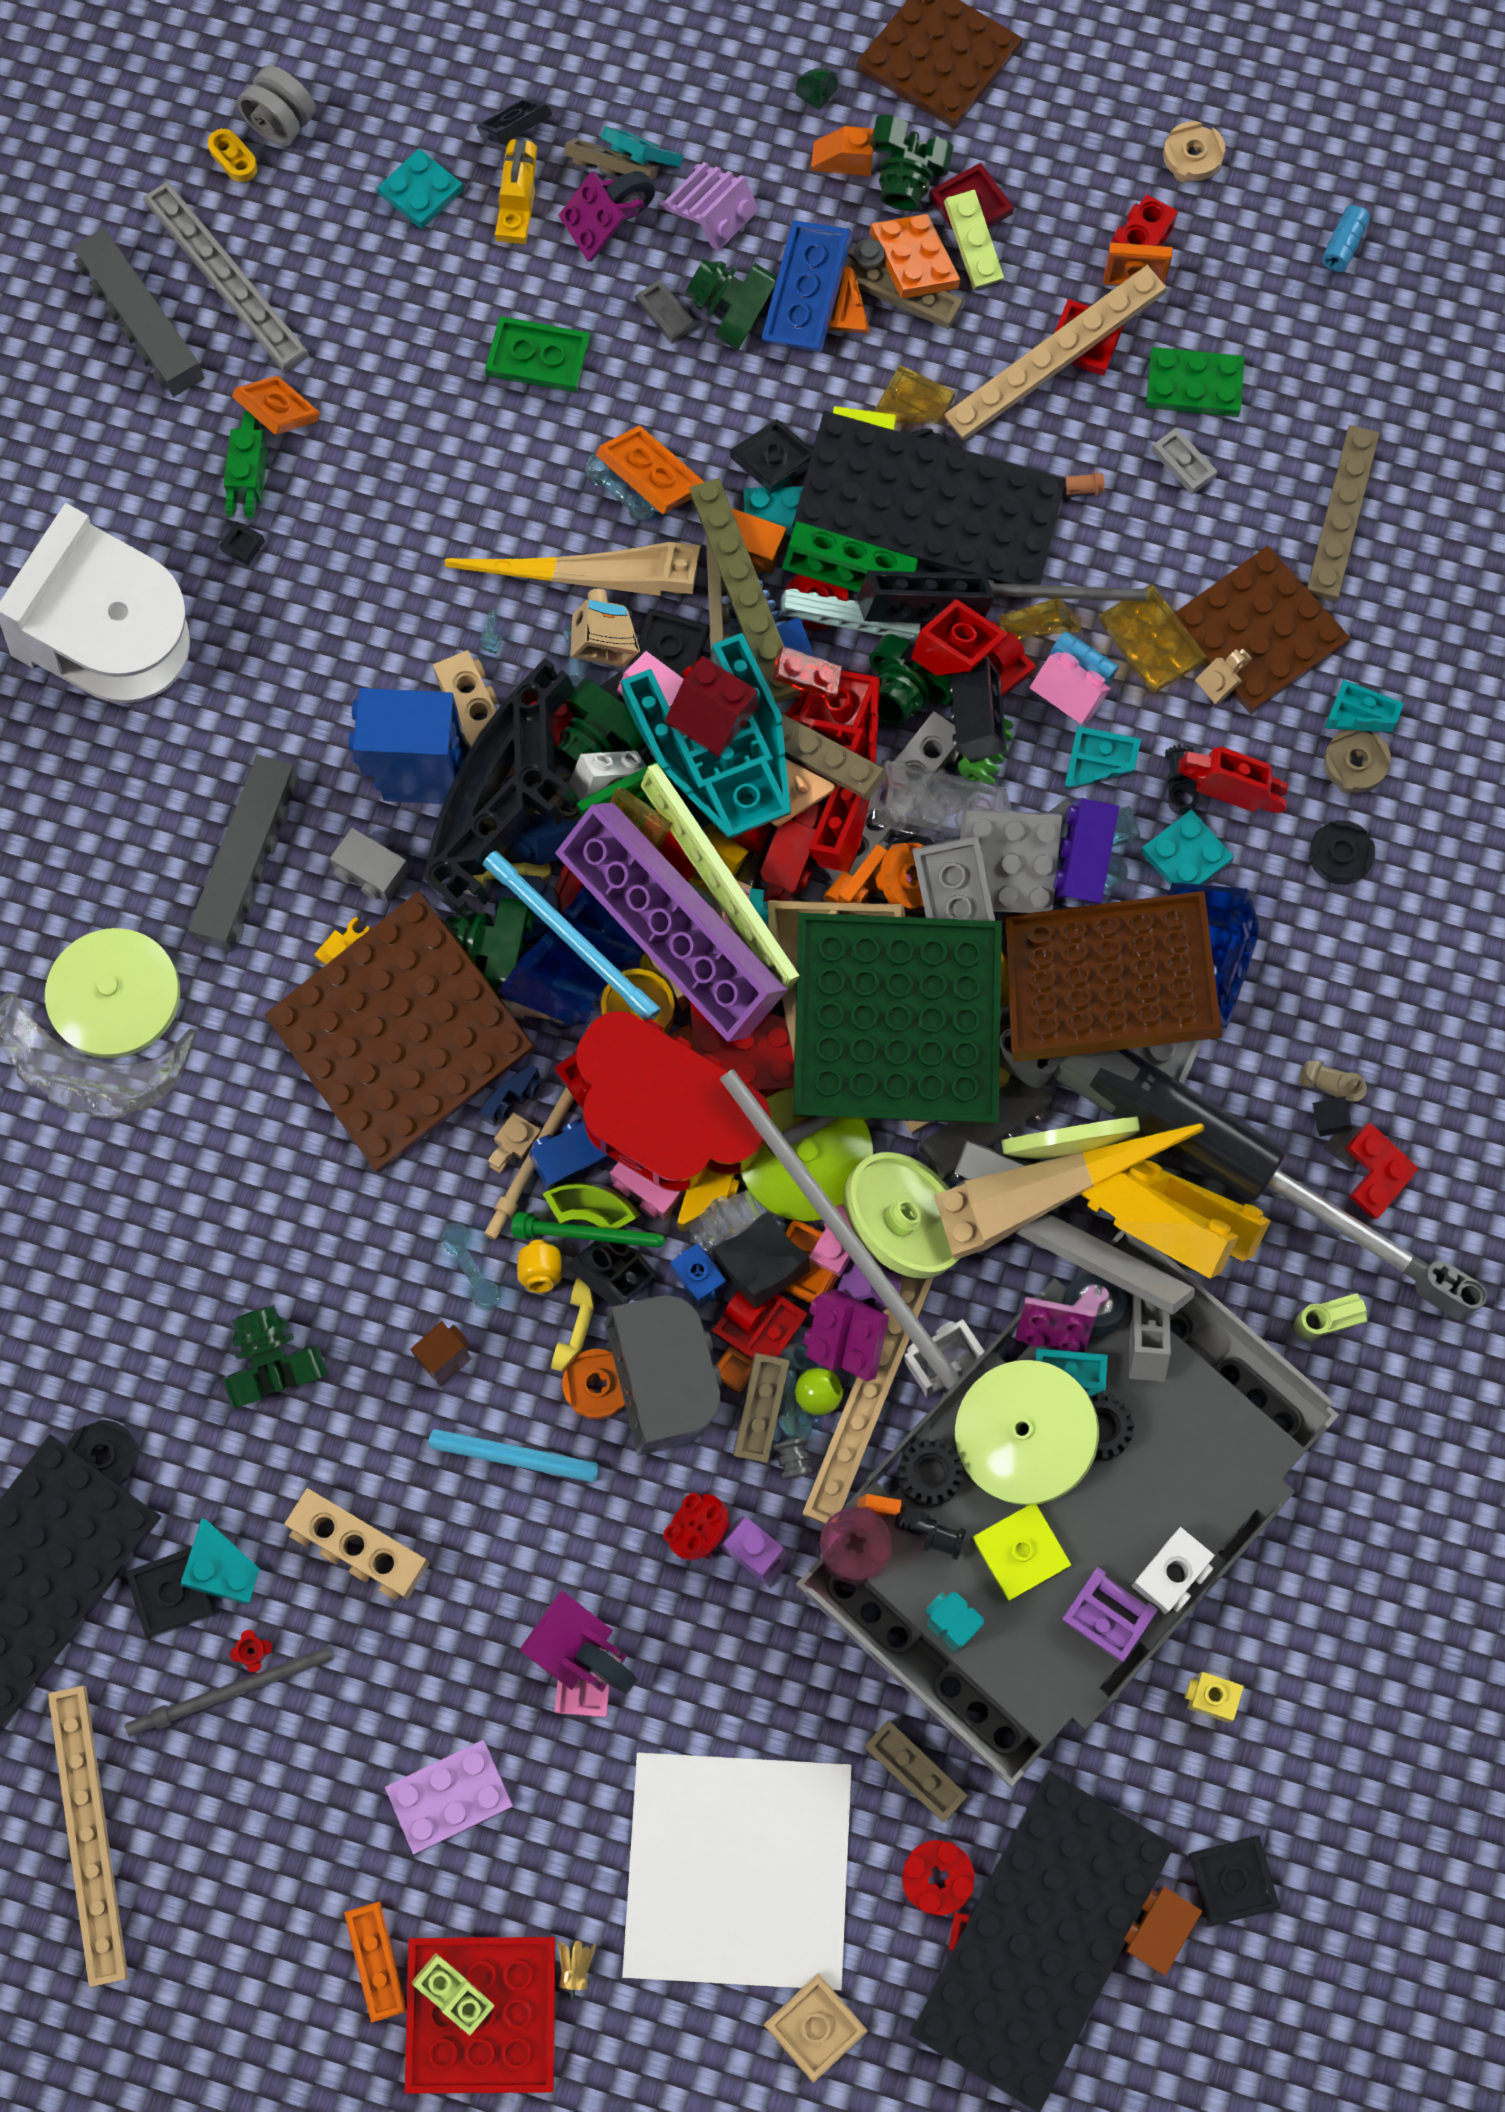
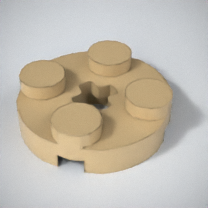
[1163,121,1225,182]

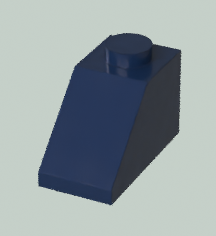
[508,812,578,865]

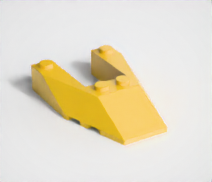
[1079,1160,1271,1279]

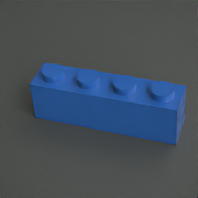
[529,1119,613,1191]

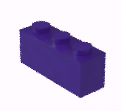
[1053,798,1120,905]

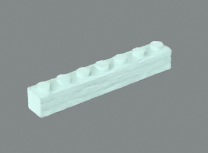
[779,589,920,642]

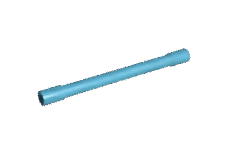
[483,851,661,1021]

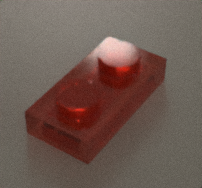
[773,646,842,700]

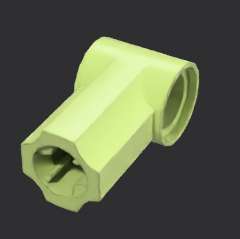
[1294,1293,1367,1341]

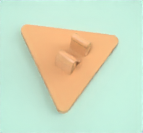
[772,759,836,827]

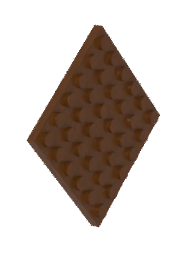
[264,891,537,1172]
[1006,891,1222,1063]

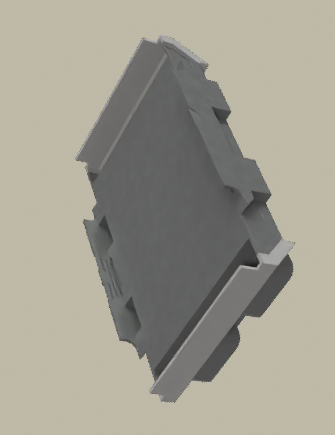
[796,1230,1339,1788]

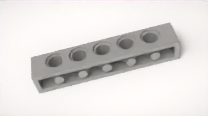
[817,711,963,881]

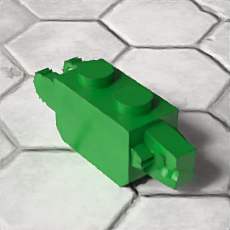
[224,411,268,518]

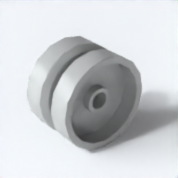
[237,65,316,147]

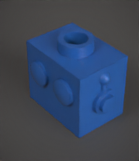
[670,1243,727,1309]

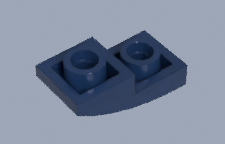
[480,1065,542,1127]

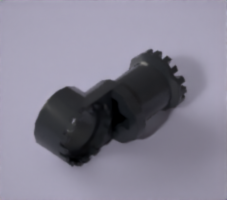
[1165,744,1199,815]
[894,1506,966,1560]

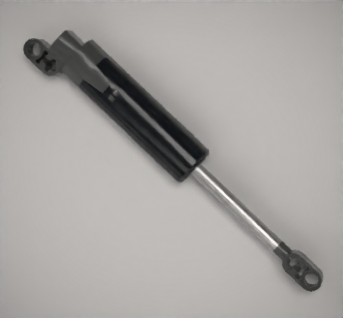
[1000,1028,1487,1320]

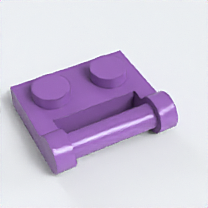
[1061,1566,1158,1663]

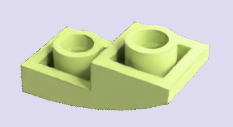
[412,1953,494,2035]

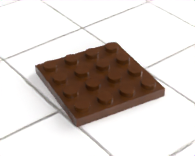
[856,0,1023,129]
[1169,546,1351,714]

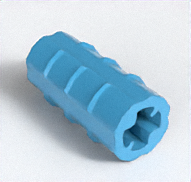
[1322,205,1370,272]
[1050,631,1119,686]

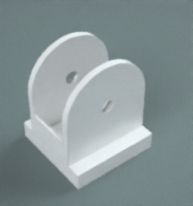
[0,503,190,703]

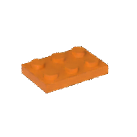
[869,214,960,299]
[596,425,704,514]

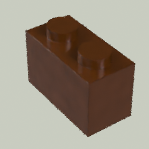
[410,1321,471,1387]

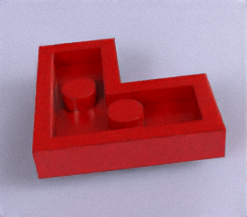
[1345,1123,1419,1219]

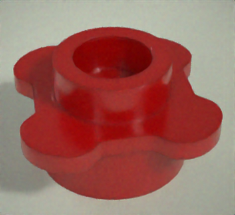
[230,1630,273,1673]

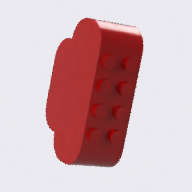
[576,1011,771,1192]

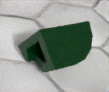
[796,68,838,110]

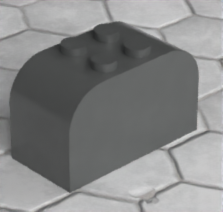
[604,1295,722,1456]

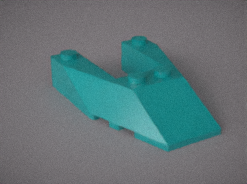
[621,633,791,839]

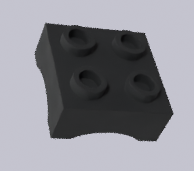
[712,1211,810,1309]

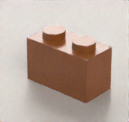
[1123,1886,1202,1976]

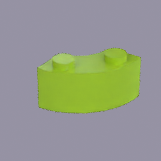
[543,1182,641,1229]

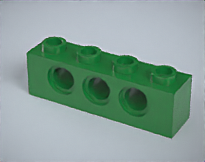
[782,521,918,592]

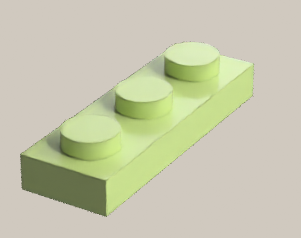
[944,190,1004,290]

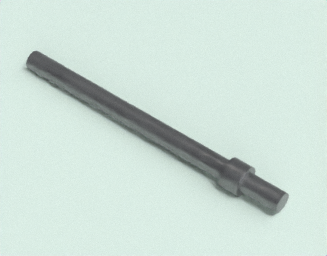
[988,580,1148,602]
[125,1646,334,1737]

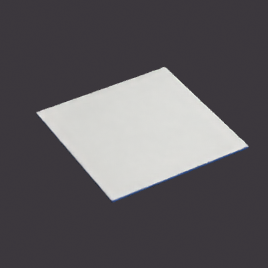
[622,1753,851,1990]

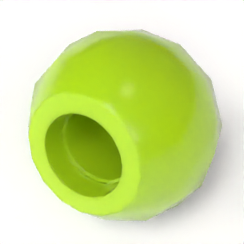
[795,1368,843,1416]

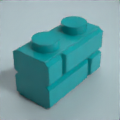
[925,1592,984,1653]

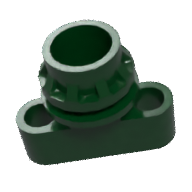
[870,114,954,211]
[684,257,778,351]
[869,634,952,726]
[554,678,647,773]
[445,897,535,996]
[222,1305,328,1408]

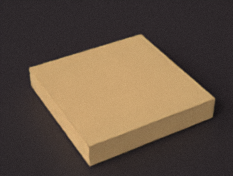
[764,1973,868,2083]

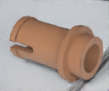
[1065,471,1105,496]

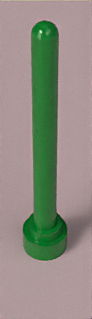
[511,1212,665,1248]

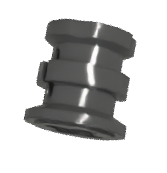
[773,1438,813,1480]

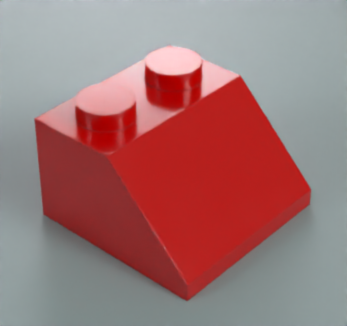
[911,599,1008,676]

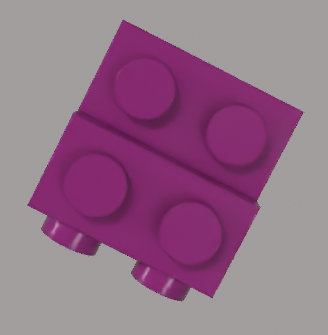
[803,1289,889,1382]

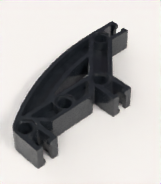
[425,658,579,922]

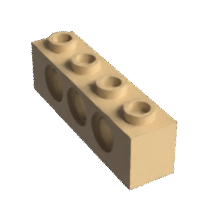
[433,650,515,778]
[284,1488,430,1601]

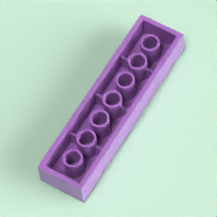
[555,803,788,1042]

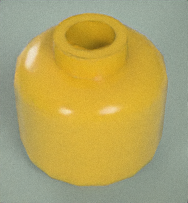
[517,1240,562,1293]

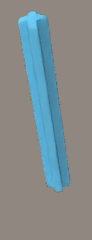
[429,1429,599,1482]

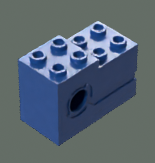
[348,688,467,804]

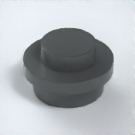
[854,239,885,270]

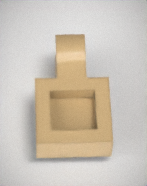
[1195,649,1252,704]
[488,1112,541,1174]

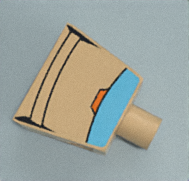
[570,589,640,667]

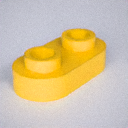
[207,129,258,182]

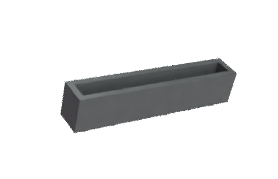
[72,228,205,397]
[188,754,300,952]

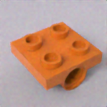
[823,844,888,904]

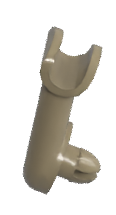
[1299,1060,1367,1103]

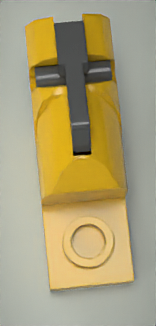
[495,139,538,245]

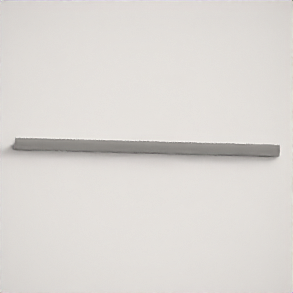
[720,1069,960,1390]

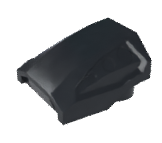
[565,1241,659,1306]

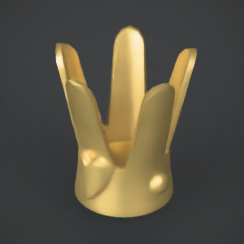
[558,1940,596,1999]

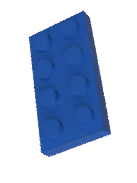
[761,220,853,353]

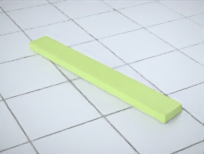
[641,763,800,995]

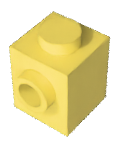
[1184,1672,1244,1723]

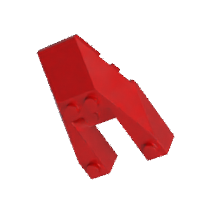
[723,666,880,873]

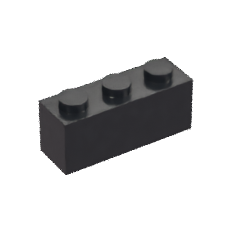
[949,657,1006,763]

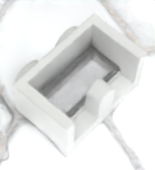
[904,1319,985,1399]

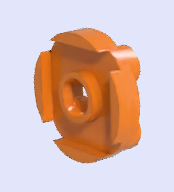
[876,843,924,909]
[562,1349,625,1420]

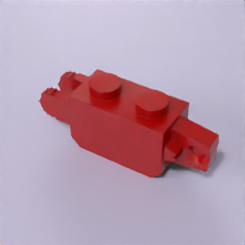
[1178,747,1288,813]
[760,802,824,902]

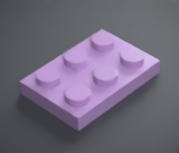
[385,1740,514,1855]

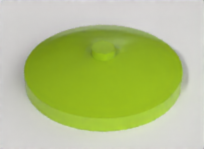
[740,1087,873,1222]

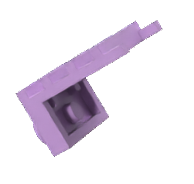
[658,162,759,250]

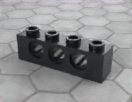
[856,570,995,623]

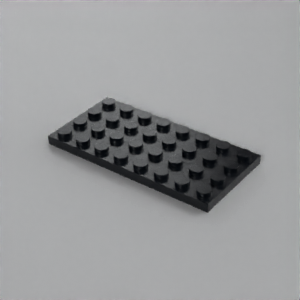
[792,411,1066,585]
[0,1434,162,1734]
[908,1770,1174,2112]

